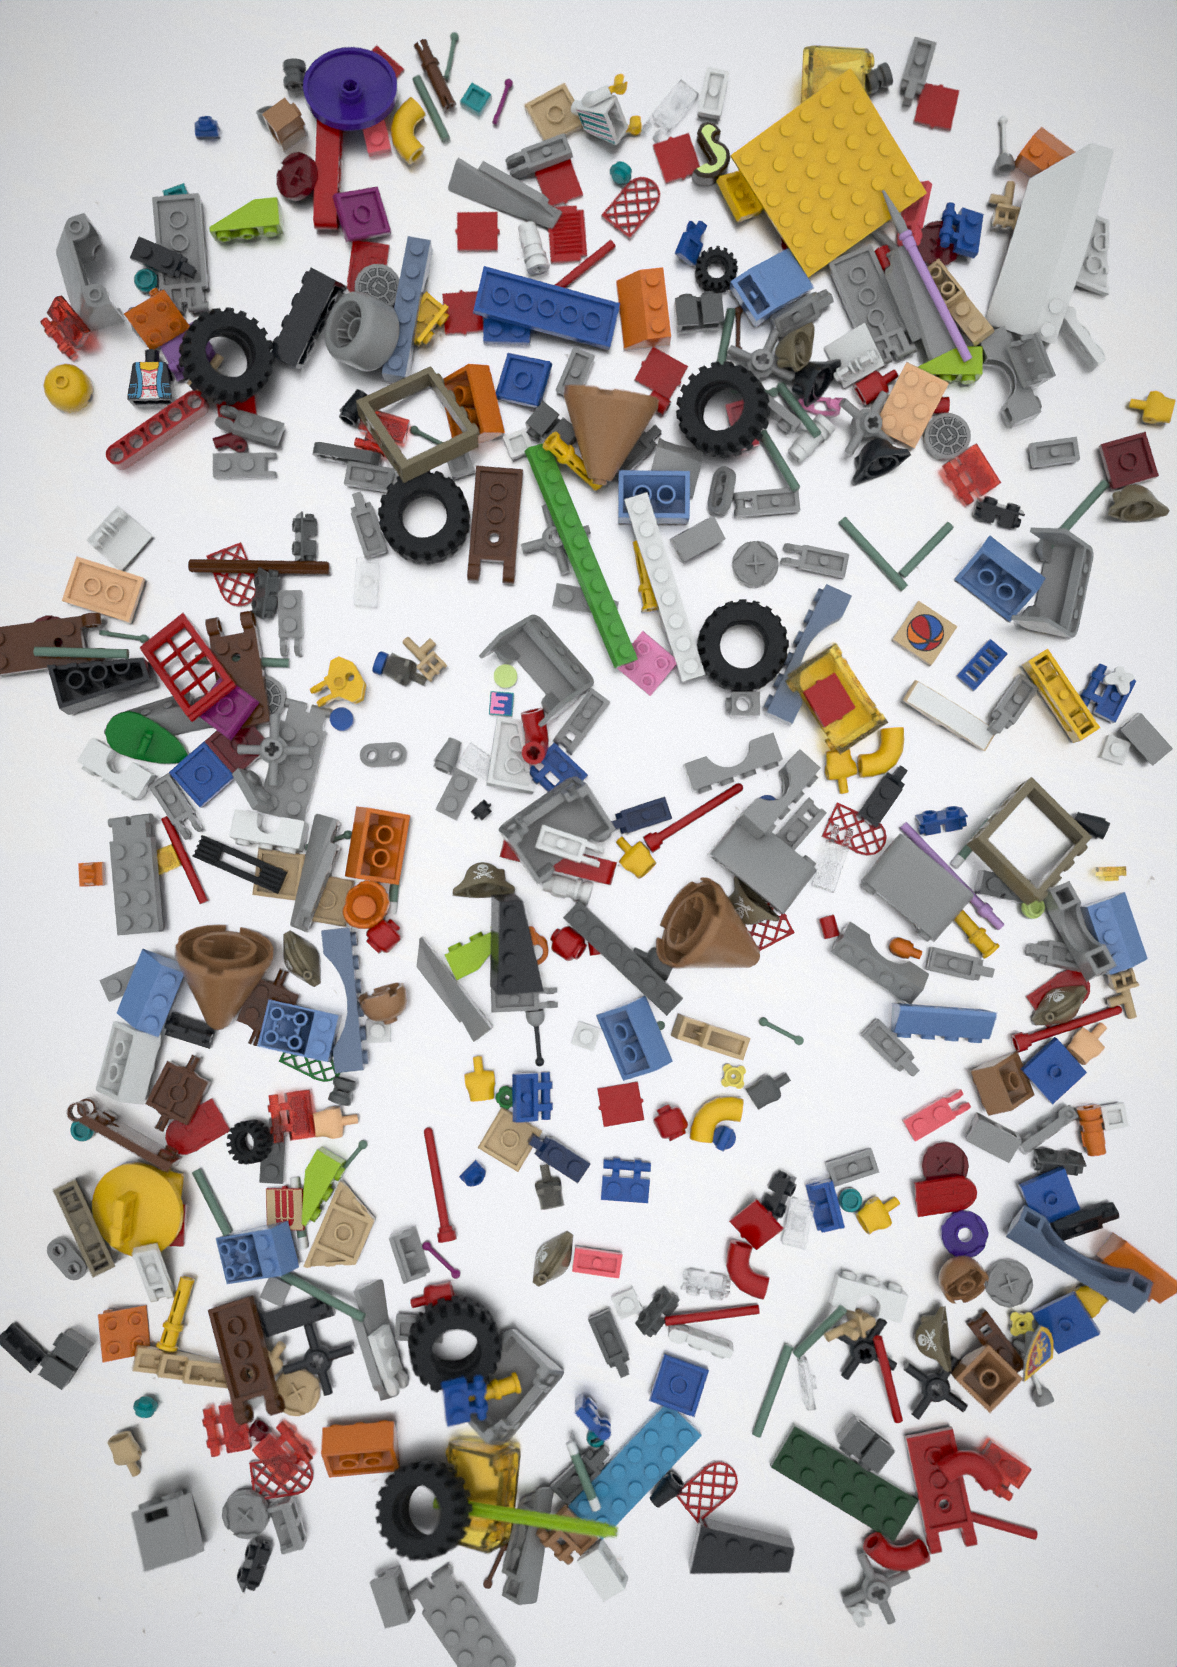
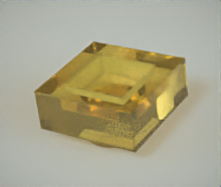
[157,844,182,875]
[1096,866,1127,881]

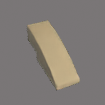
[671,1013,751,1061]

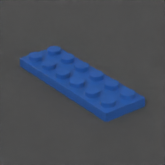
[473,266,620,350]

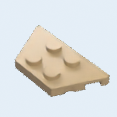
[303,1180,375,1268]

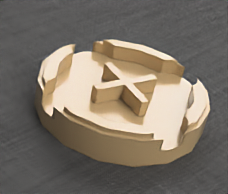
[276,1369,321,1417]

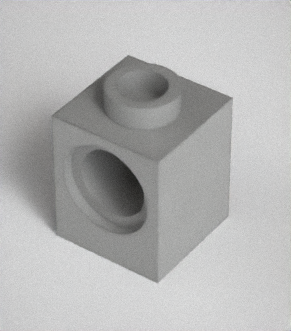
[726,692,760,718]

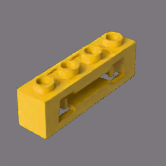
[1022,649,1100,743]

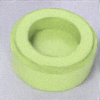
[494,664,518,689]

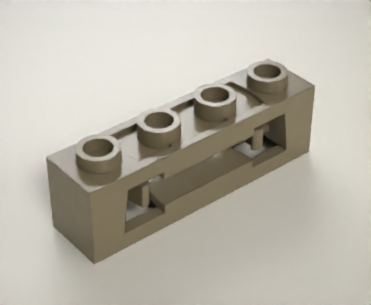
[52,1178,115,1278]

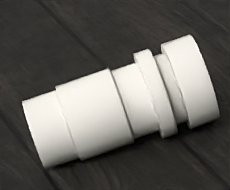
[518,221,550,275]
[788,414,835,463]
[542,874,593,905]

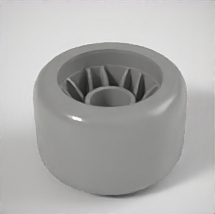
[325,291,400,371]

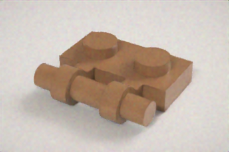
[536,1504,598,1565]

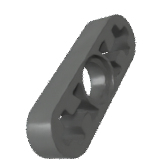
[312,442,381,466]

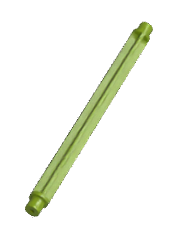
[433,1497,618,1538]

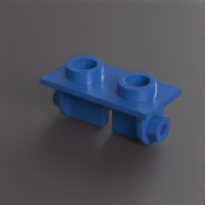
[915,806,968,836]

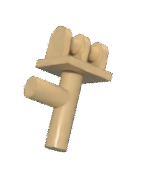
[988,181,1021,230]
[402,637,447,682]
[1107,968,1140,1019]
[824,1308,876,1342]

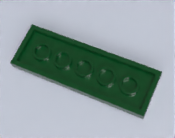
[770,1424,918,1542]

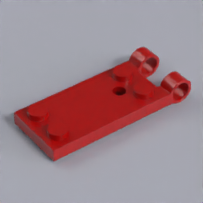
[905,1427,978,1555]

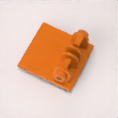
[124,288,190,350]
[98,1305,150,1363]

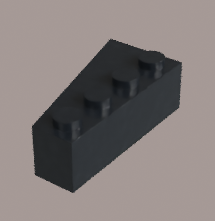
[271,267,347,369]
[47,658,158,715]
[490,893,544,995]
[688,1517,795,1574]

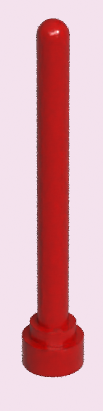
[643,783,743,853]
[1011,1006,1122,1053]
[424,1127,457,1243]

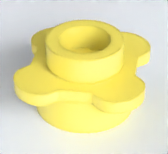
[721,1064,746,1089]
[1010,1312,1034,1336]

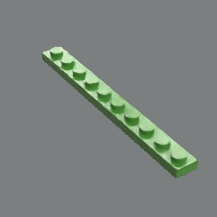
[525,443,638,668]

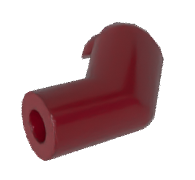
[212,433,247,453]

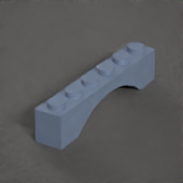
[382,236,433,383]
[763,584,852,726]
[321,927,369,1073]
[1006,1205,1153,1314]

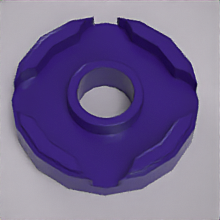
[940,1210,989,1258]

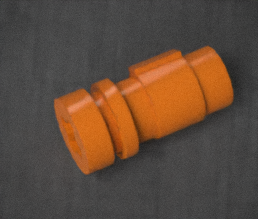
[1077,1104,1107,1156]

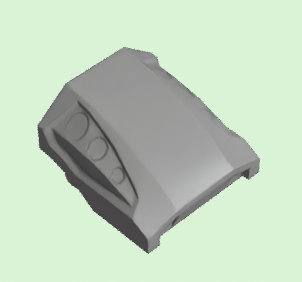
[651,438,704,499]

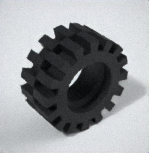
[695,246,738,293]
[226,1120,273,1165]

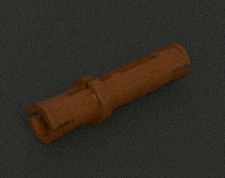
[414,39,456,111]

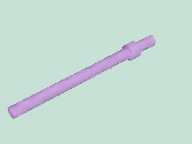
[900,822,1005,930]

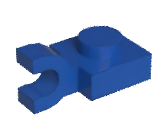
[675,221,707,265]

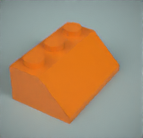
[1015,126,1075,178]
[616,267,671,350]
[443,364,505,444]
[345,806,410,885]
[1096,1232,1177,1304]
[321,1420,400,1478]

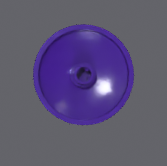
[303,47,398,131]

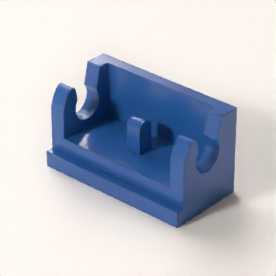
[805,1178,845,1233]

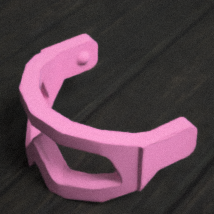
[798,397,843,417]

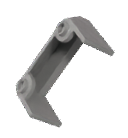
[1011,527,1094,638]
[479,614,594,727]

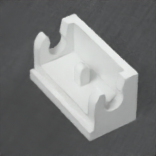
[577,1539,629,1602]

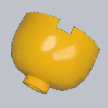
[43,363,93,413]

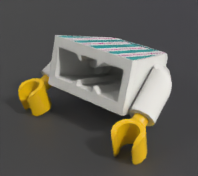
[571,74,642,145]

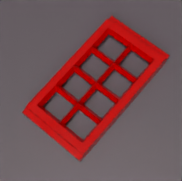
[139,613,237,722]

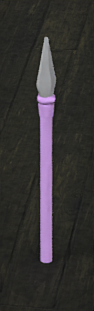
[882,190,972,362]

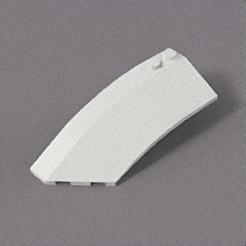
[986,143,1114,344]

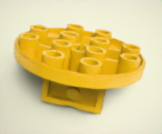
[92,1162,183,1256]

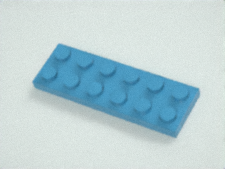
[568,1406,702,1540]

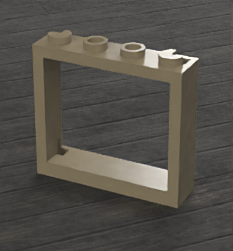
[356,366,480,483]
[966,777,1092,905]

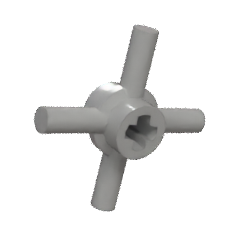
[728,329,795,382]
[839,391,894,455]
[521,504,591,574]
[237,714,310,786]
[842,1553,911,1625]

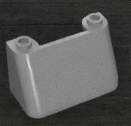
[56,213,125,332]
[498,776,616,884]
[707,810,817,914]
[861,834,974,942]
[467,1329,564,1445]

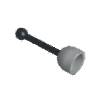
[525,1009,545,1067]

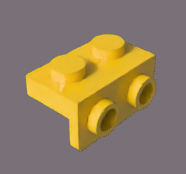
[716,170,764,222]
[414,291,449,347]

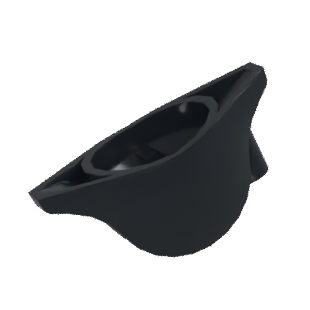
[792,359,841,407]
[853,438,911,484]

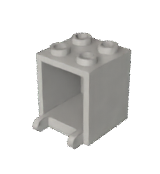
[131,1490,205,1572]

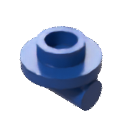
[194,116,220,137]
[713,1126,736,1152]
[459,1160,486,1187]

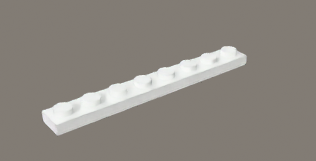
[624,492,705,682]

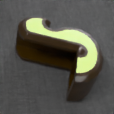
[692,122,731,186]

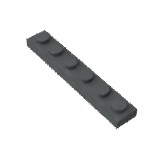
[563,900,683,1016]

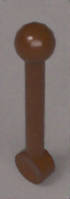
[734,306,743,349]
[483,1541,508,1589]

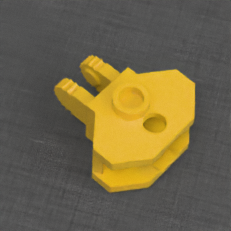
[309,656,367,707]

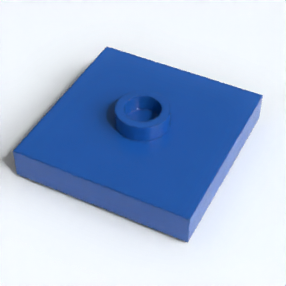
[496,353,553,408]
[169,742,235,808]
[1020,1037,1087,1105]
[1018,1166,1081,1223]
[1032,1291,1101,1354]
[648,1354,709,1417]

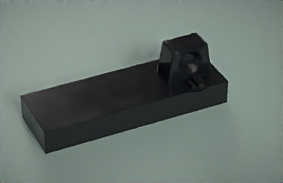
[259,1291,336,1338]

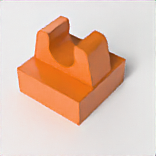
[78,862,105,887]

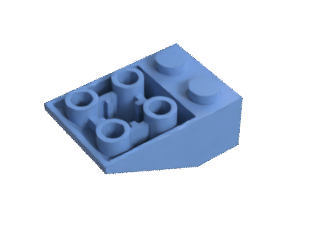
[730,248,814,327]
[257,1000,342,1062]
[215,1221,299,1284]

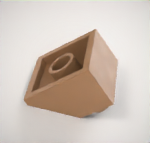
[971,1051,1035,1116]
[951,1344,1023,1413]

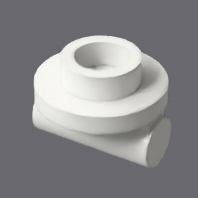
[847,1603,872,1628]

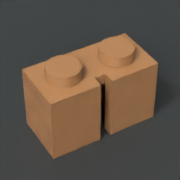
[262,97,306,152]

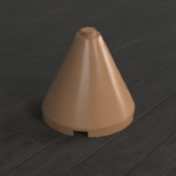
[563,385,659,485]
[656,877,760,969]
[175,925,273,1030]

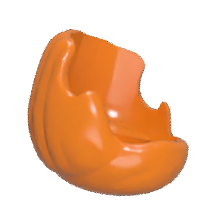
[343,880,390,929]

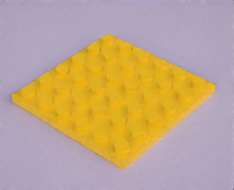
[730,68,927,277]

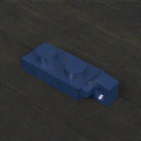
[611,796,672,834]
[527,1133,591,1184]

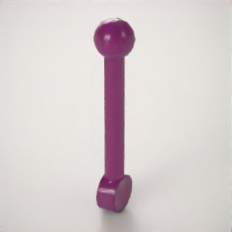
[492,78,513,125]
[422,1241,461,1279]

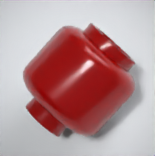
[366,919,401,954]
[550,926,587,961]
[653,1104,688,1141]

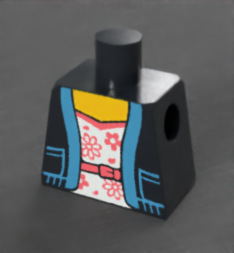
[127,349,177,406]

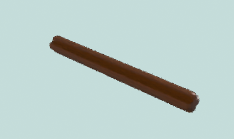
[188,559,330,575]

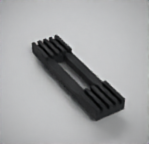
[192,835,288,894]

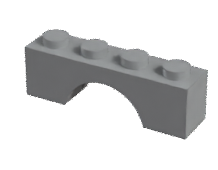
[977,326,1042,429]
[683,732,783,794]
[736,749,821,840]
[1043,881,1117,982]
[831,922,929,1005]

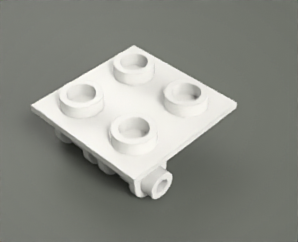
[824,323,885,389]
[86,505,153,571]

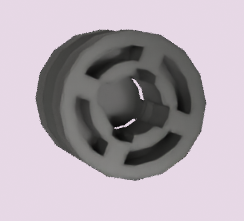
[283,58,306,92]
[862,62,893,94]
[328,1076,357,1106]

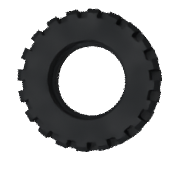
[179,307,275,405]
[676,361,771,458]
[378,471,470,564]
[697,599,789,692]
[408,1296,502,1393]
[375,1460,473,1561]

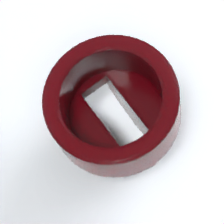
[249,1419,270,1442]

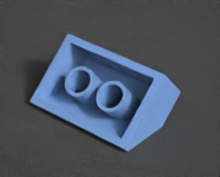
[618,470,690,524]
[955,535,1046,622]
[1080,892,1148,975]
[117,948,184,1037]
[596,996,673,1081]

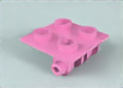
[617,631,676,696]

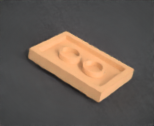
[879,362,949,448]
[62,556,146,623]

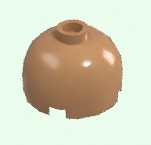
[358,983,408,1025]
[938,1256,989,1304]

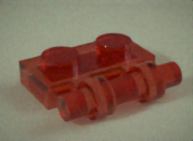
[40,295,91,359]
[354,410,410,458]
[942,443,1001,506]
[267,1090,316,1143]
[202,1402,252,1457]
[252,1421,313,1487]
[973,1440,1032,1501]

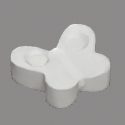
[1103,666,1134,695]

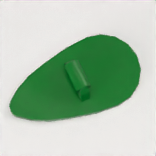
[105,711,188,764]

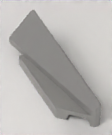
[351,1279,398,1401]
[501,1487,554,1605]

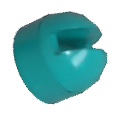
[586,1430,605,1448]

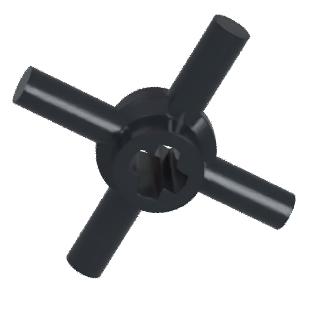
[834,1318,897,1380]
[282,1323,354,1396]
[903,1355,968,1420]

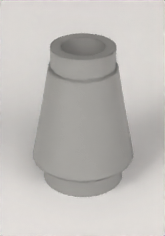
[433,737,462,774]

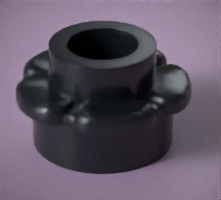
[470,799,492,821]

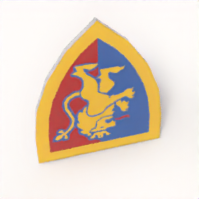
[1013,1325,1053,1382]

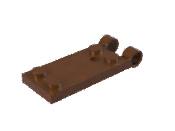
[467,466,523,584]
[205,610,271,729]
[0,613,107,676]
[66,1097,183,1172]
[208,1296,285,1425]

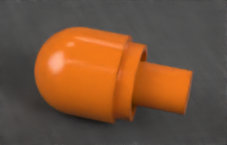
[889,937,923,959]

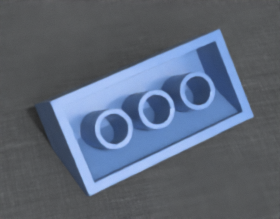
[890,1003,997,1043]

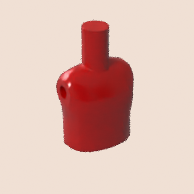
[853,369,899,406]
[410,1281,455,1308]

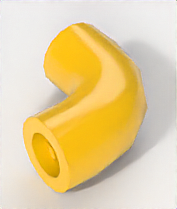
[390,97,426,165]
[857,727,905,778]
[689,1097,744,1143]

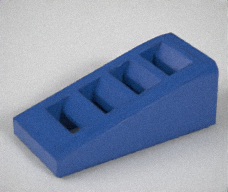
[956,639,1007,691]

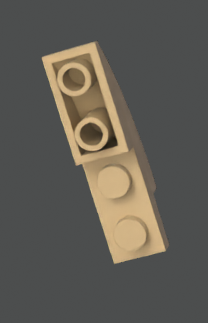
[927,259,995,346]

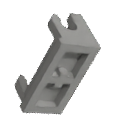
[1005,332,1056,389]
[670,516,726,562]
[1120,712,1173,766]
[966,1112,1022,1163]
[389,1226,430,1284]
[267,1496,307,1555]
[369,1566,416,1629]

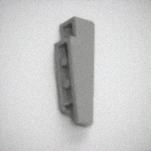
[448,157,562,229]
[885,246,956,361]
[104,691,212,735]
[290,814,341,933]
[416,936,493,1042]

